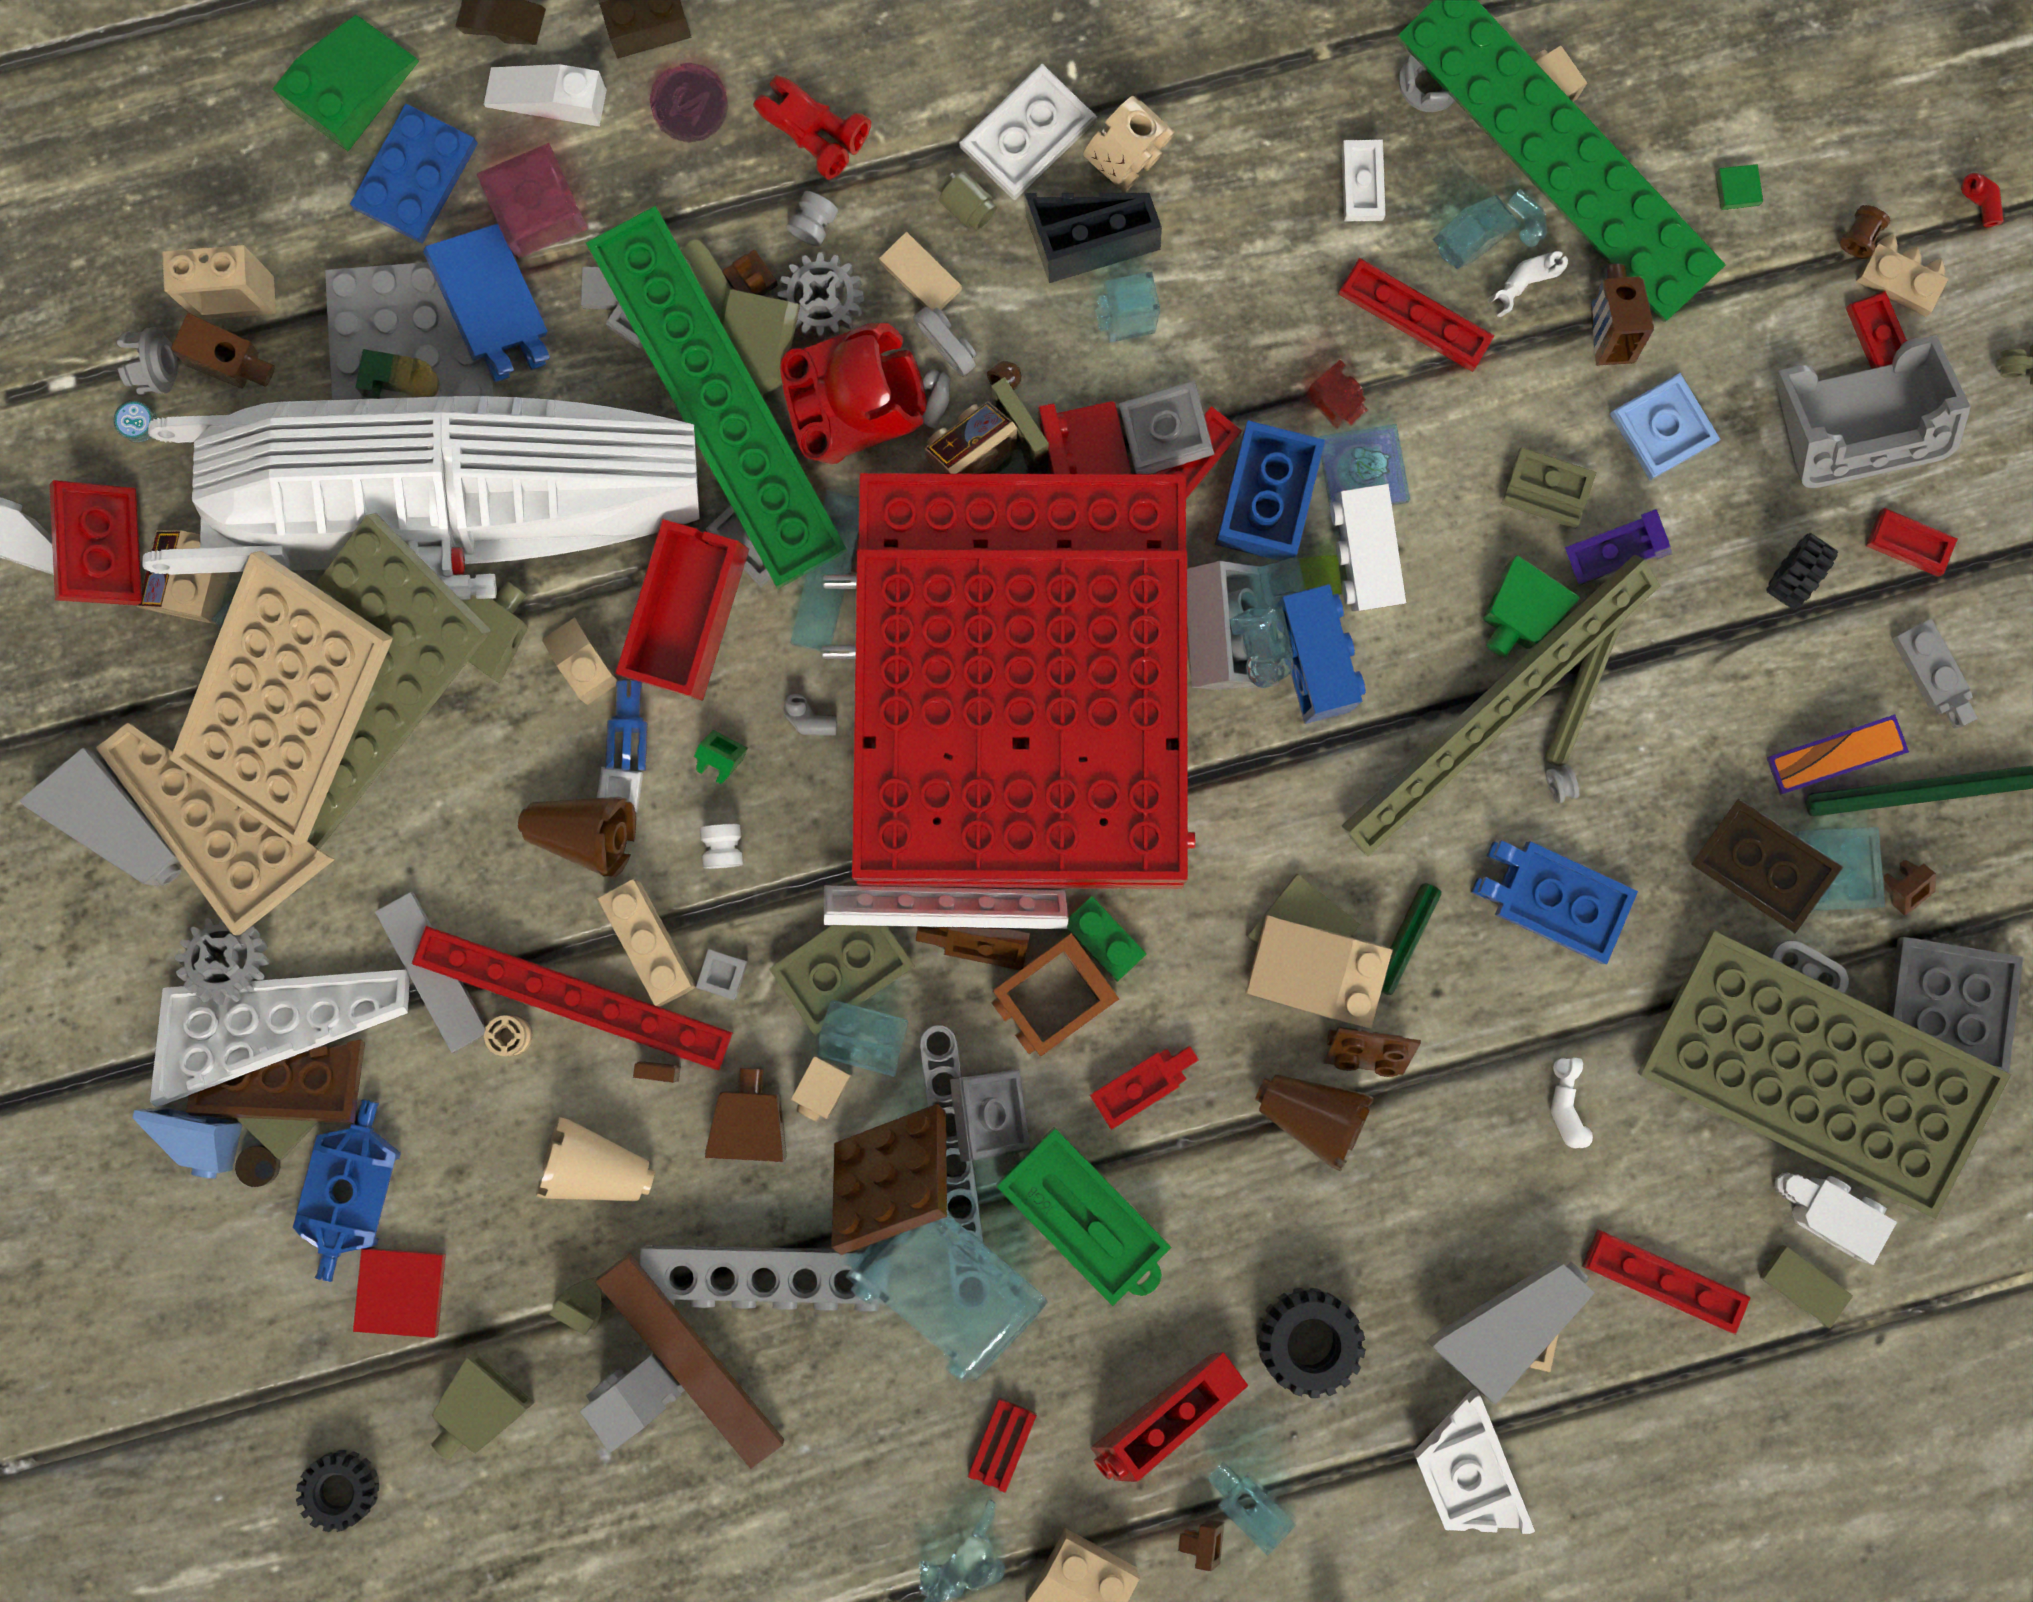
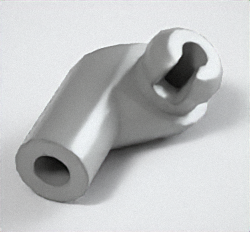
[783,693,837,735]

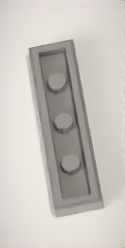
[375,892,486,1053]

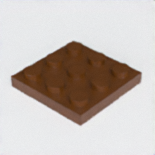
[832,1104,947,1255]

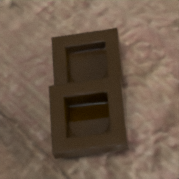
[455,0,546,45]

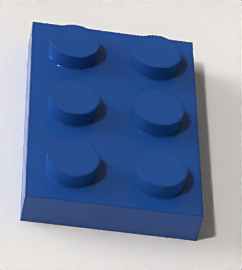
[350,104,478,244]

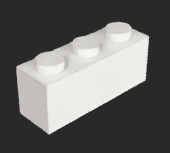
[1330,484,1406,611]

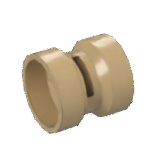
[484,1015,533,1056]

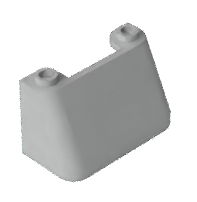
[1776,335,1971,488]

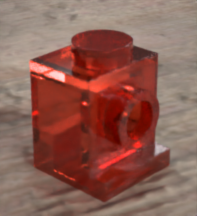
[1306,359,1368,430]

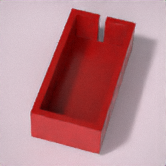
[615,519,749,701]

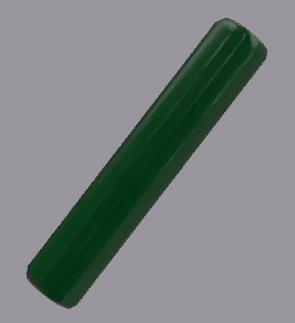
[1381,883,1442,995]

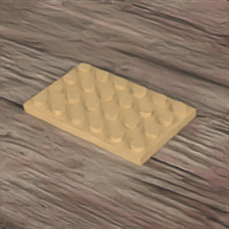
[170,551,393,846]

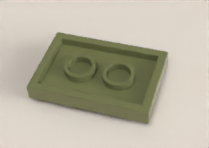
[769,925,915,1036]

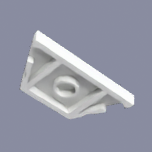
[1413,1388,1535,1534]

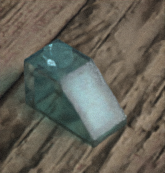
[1432,195,1521,269]

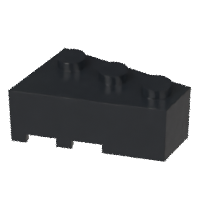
[1024,193,1162,283]

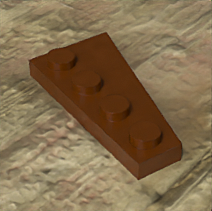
[186,1039,365,1123]

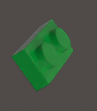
[1067,896,1147,982]

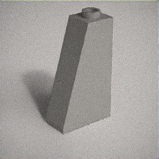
[19,748,182,886]
[1426,1260,1595,1405]

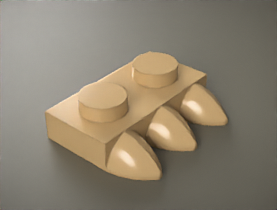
[1856,234,1948,317]

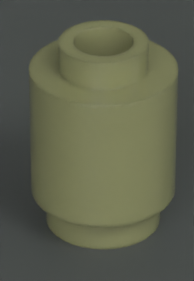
[938,172,997,231]

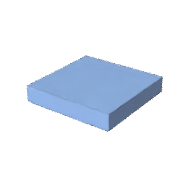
[1610,373,1721,480]

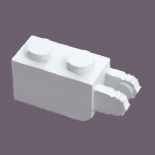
[1774,1172,1897,1265]

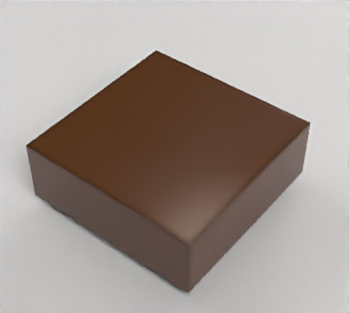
[633,1061,681,1083]

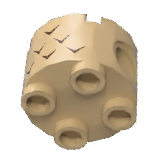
[1083,96,1175,193]

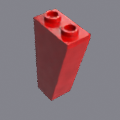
[1090,1352,1249,1482]

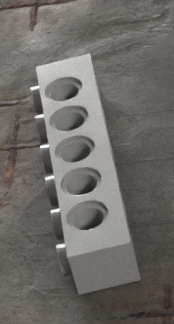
[640,1245,890,1311]

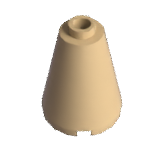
[536,1117,655,1201]

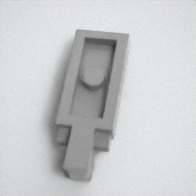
[1892,618,1978,729]

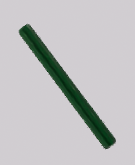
[1805,765,2033,817]

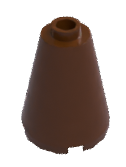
[518,797,636,877]
[1255,1074,1374,1171]

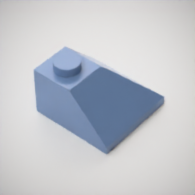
[133,1107,242,1179]

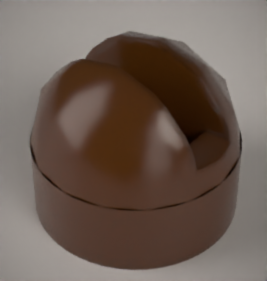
[987,361,1022,390]

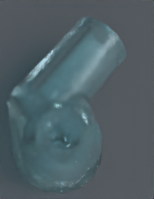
[1507,189,1548,247]

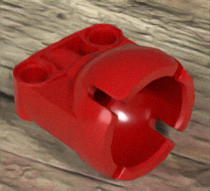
[780,323,927,465]

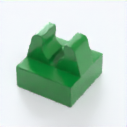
[694,730,748,784]

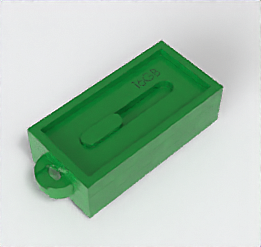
[996,1127,1172,1306]

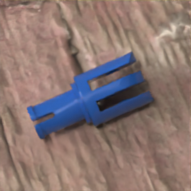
[605,680,648,771]

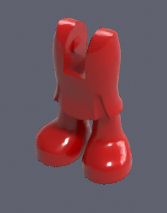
[753,75,871,180]

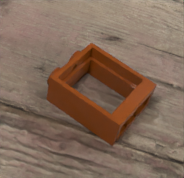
[991,933,1119,1057]

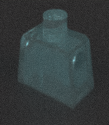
[1207,1461,1296,1556]

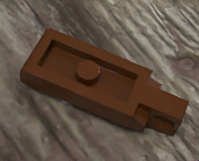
[916,926,1030,970]

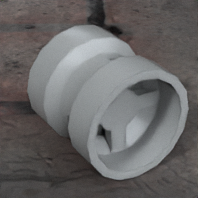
[786,191,839,247]

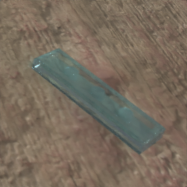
[790,490,859,653]

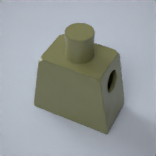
[462,581,528,683]
[431,1352,534,1460]

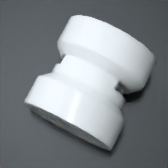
[700,824,743,869]

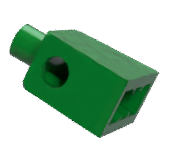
[1483,555,1580,658]

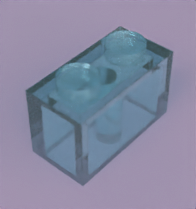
[1096,271,1160,343]

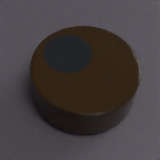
[235,1145,280,1187]

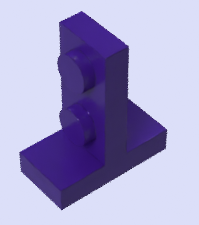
[1565,509,1672,586]

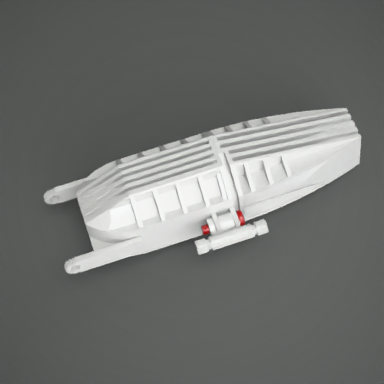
[142,396,700,600]

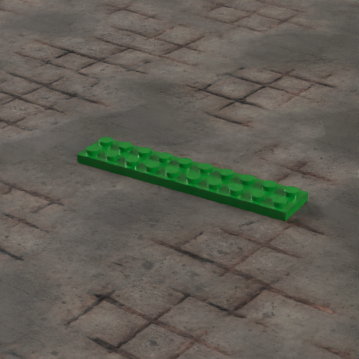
[1396,0,1726,322]
[586,205,848,589]

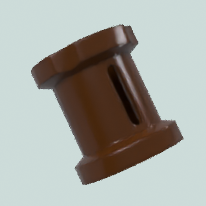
[1839,205,1891,258]

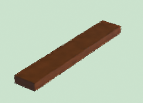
[595,1253,784,1469]

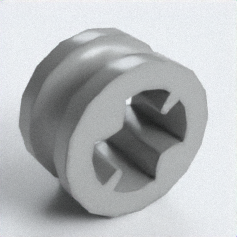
[1546,764,1579,804]

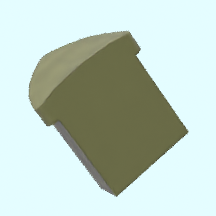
[549,1277,603,1335]

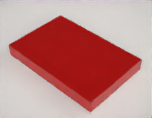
[49,480,142,606]

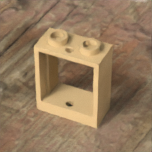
[162,245,276,320]

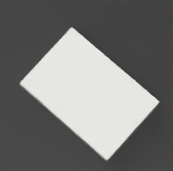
[959,64,1097,201]

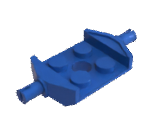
[293,1099,401,1282]

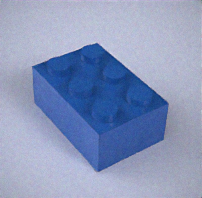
[1215,420,1325,564]
[1274,584,1366,724]

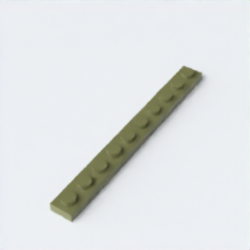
[1341,555,1660,857]

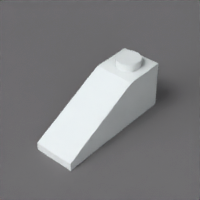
[484,64,607,127]
[0,497,54,575]

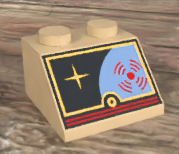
[925,401,1017,474]
[137,530,230,625]

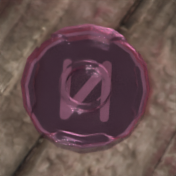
[649,63,729,143]

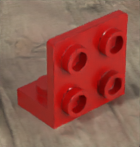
[1038,401,1131,474]

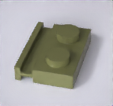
[1501,447,1597,529]

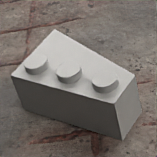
[580,1352,685,1453]

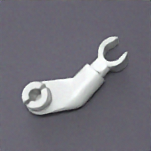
[1488,251,1568,317]
[1551,1057,1593,1148]

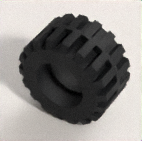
[1257,1288,1366,1398]

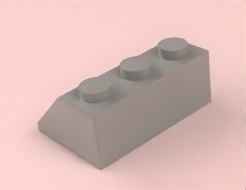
[1187,561,1279,690]

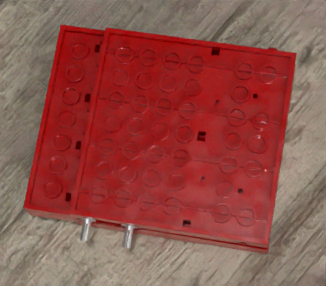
[821,473,1195,889]

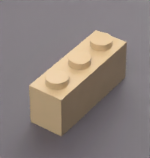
[597,879,696,1006]

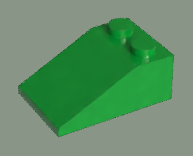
[273,14,419,152]

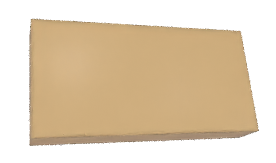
[879,232,962,311]

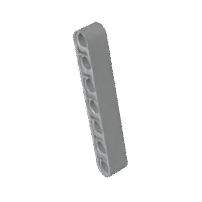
[920,1025,989,1309]

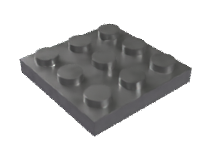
[1888,937,2024,1073]

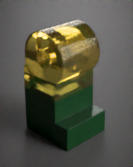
[355,349,440,399]

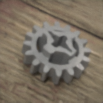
[778,252,864,341]
[175,918,269,1005]

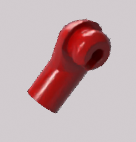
[1961,173,2004,227]

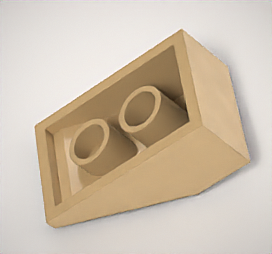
[1245,915,1392,1029]

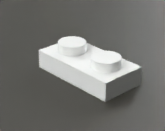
[1342,140,1385,221]

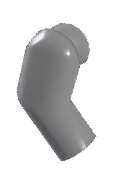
[922,369,950,429]

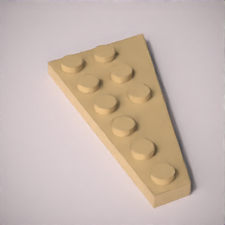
[96,723,335,936]

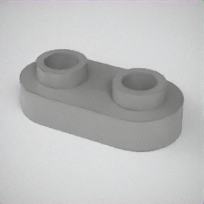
[913,306,977,377]
[1768,940,1849,993]

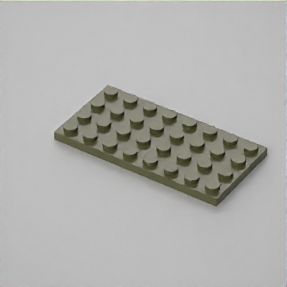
[307,513,492,849]
[1638,929,2011,1219]

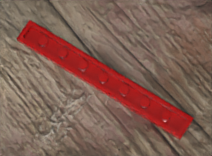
[411,926,733,1071]

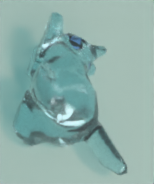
[918,1499,1005,1602]

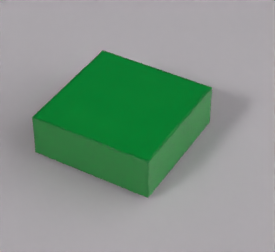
[1715,164,1763,210]

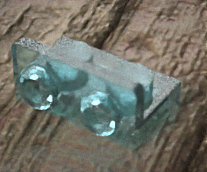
[817,1000,908,1077]

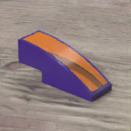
[1767,714,1909,795]

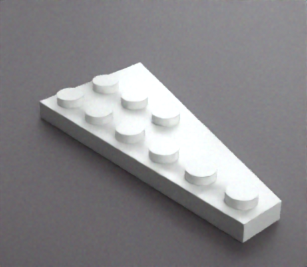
[150,969,410,1107]

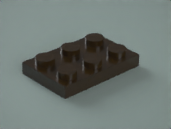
[1691,798,1843,934]

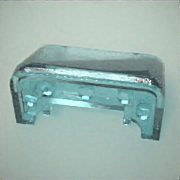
[846,1214,1048,1383]

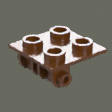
[1324,1026,1421,1077]

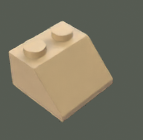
[1026,1528,1140,1602]

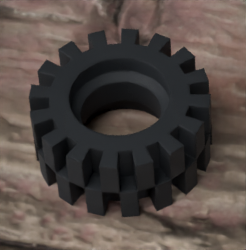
[1766,533,1838,610]
[296,1450,379,1532]

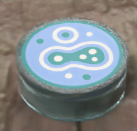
[113,400,157,442]

